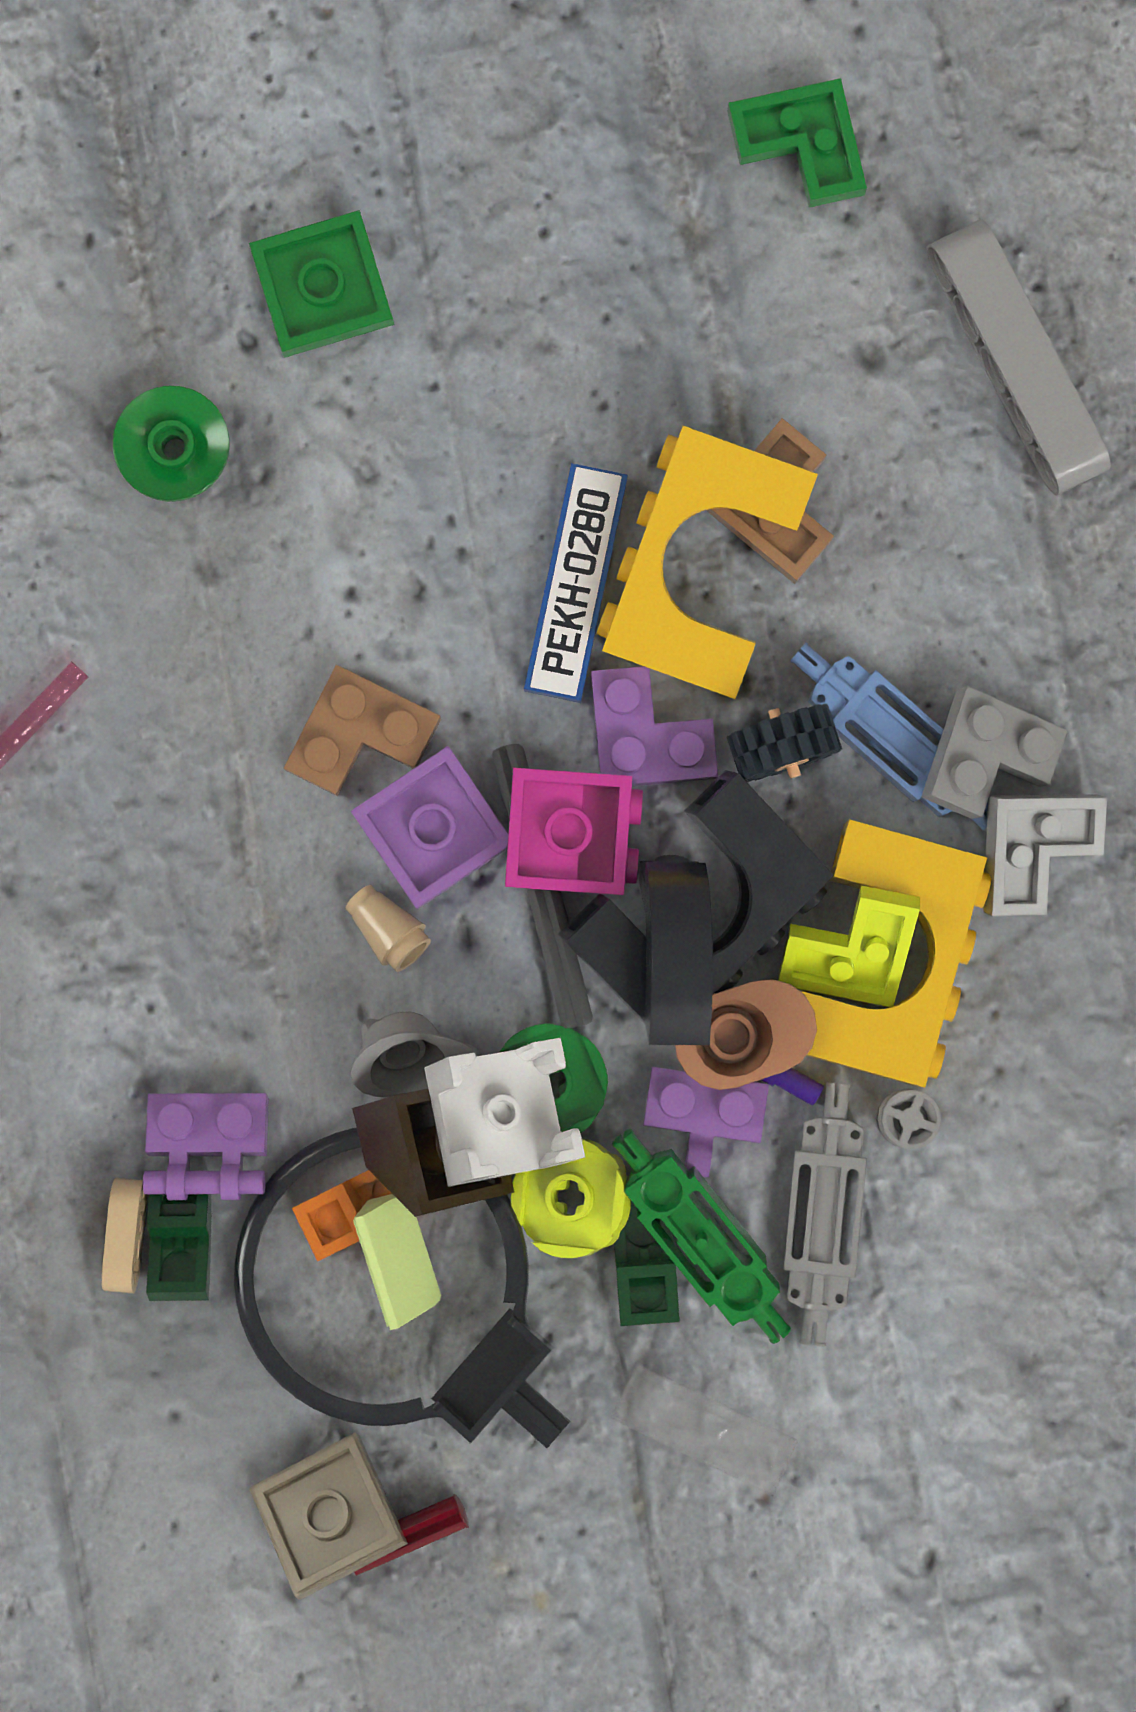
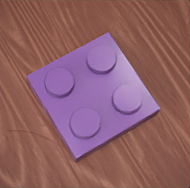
[351,746,508,910]

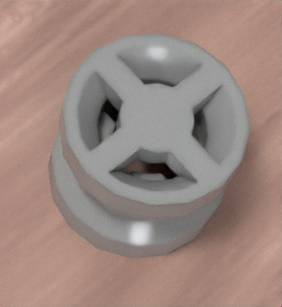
[876,1089,942,1149]

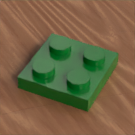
[249,210,394,358]

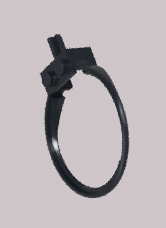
[234,1127,570,1449]

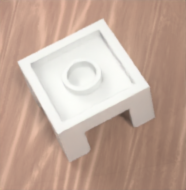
[424,1038,585,1187]

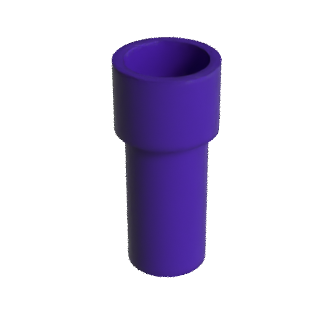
[761,1068,824,1106]

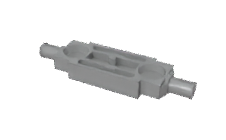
[784,1082,867,1347]

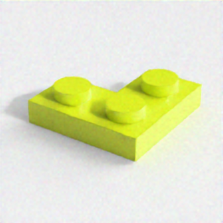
[778,885,920,1007]

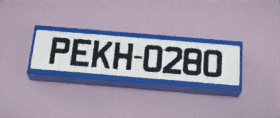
[524,463,628,703]

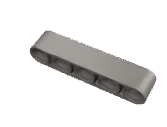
[927,219,1111,495]

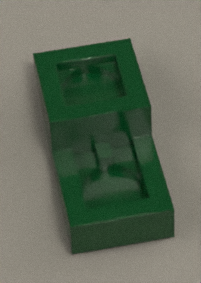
[146,1194,212,1301]
[614,1201,680,1326]

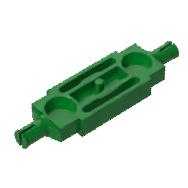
[612,1128,791,1344]

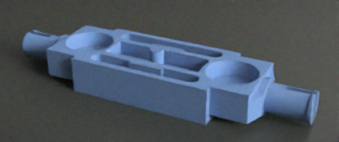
[790,642,988,830]

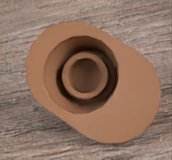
[675,979,817,1090]

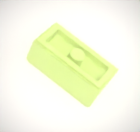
[353,1194,441,1330]

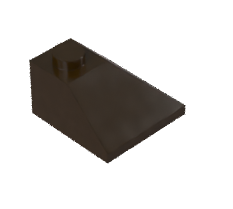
[352,1088,514,1217]

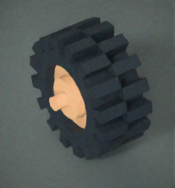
[726,704,843,782]

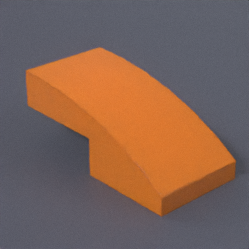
[292,1170,392,1262]

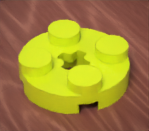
[511,1138,631,1258]

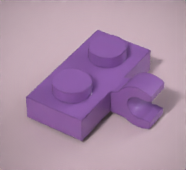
[643,1067,769,1178]

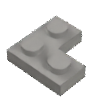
[921,686,1068,819]
[983,794,1107,916]

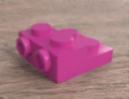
[505,768,643,895]

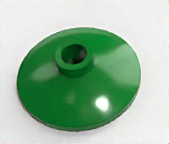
[112,385,230,502]

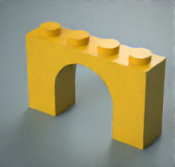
[596,426,818,699]
[801,819,992,1088]

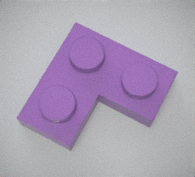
[591,666,718,786]

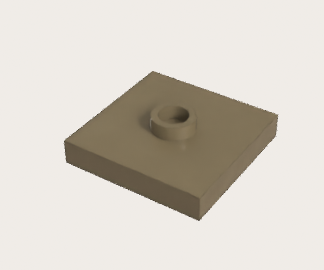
[249,1433,408,1600]

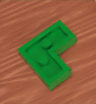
[727,78,867,208]

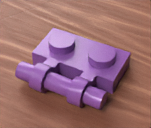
[143,1093,269,1200]

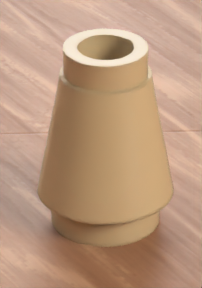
[345,885,431,972]

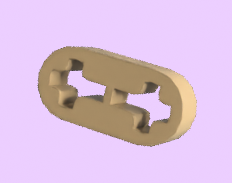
[102,1178,147,1294]

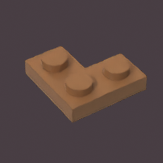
[706,418,834,584]
[283,665,441,797]

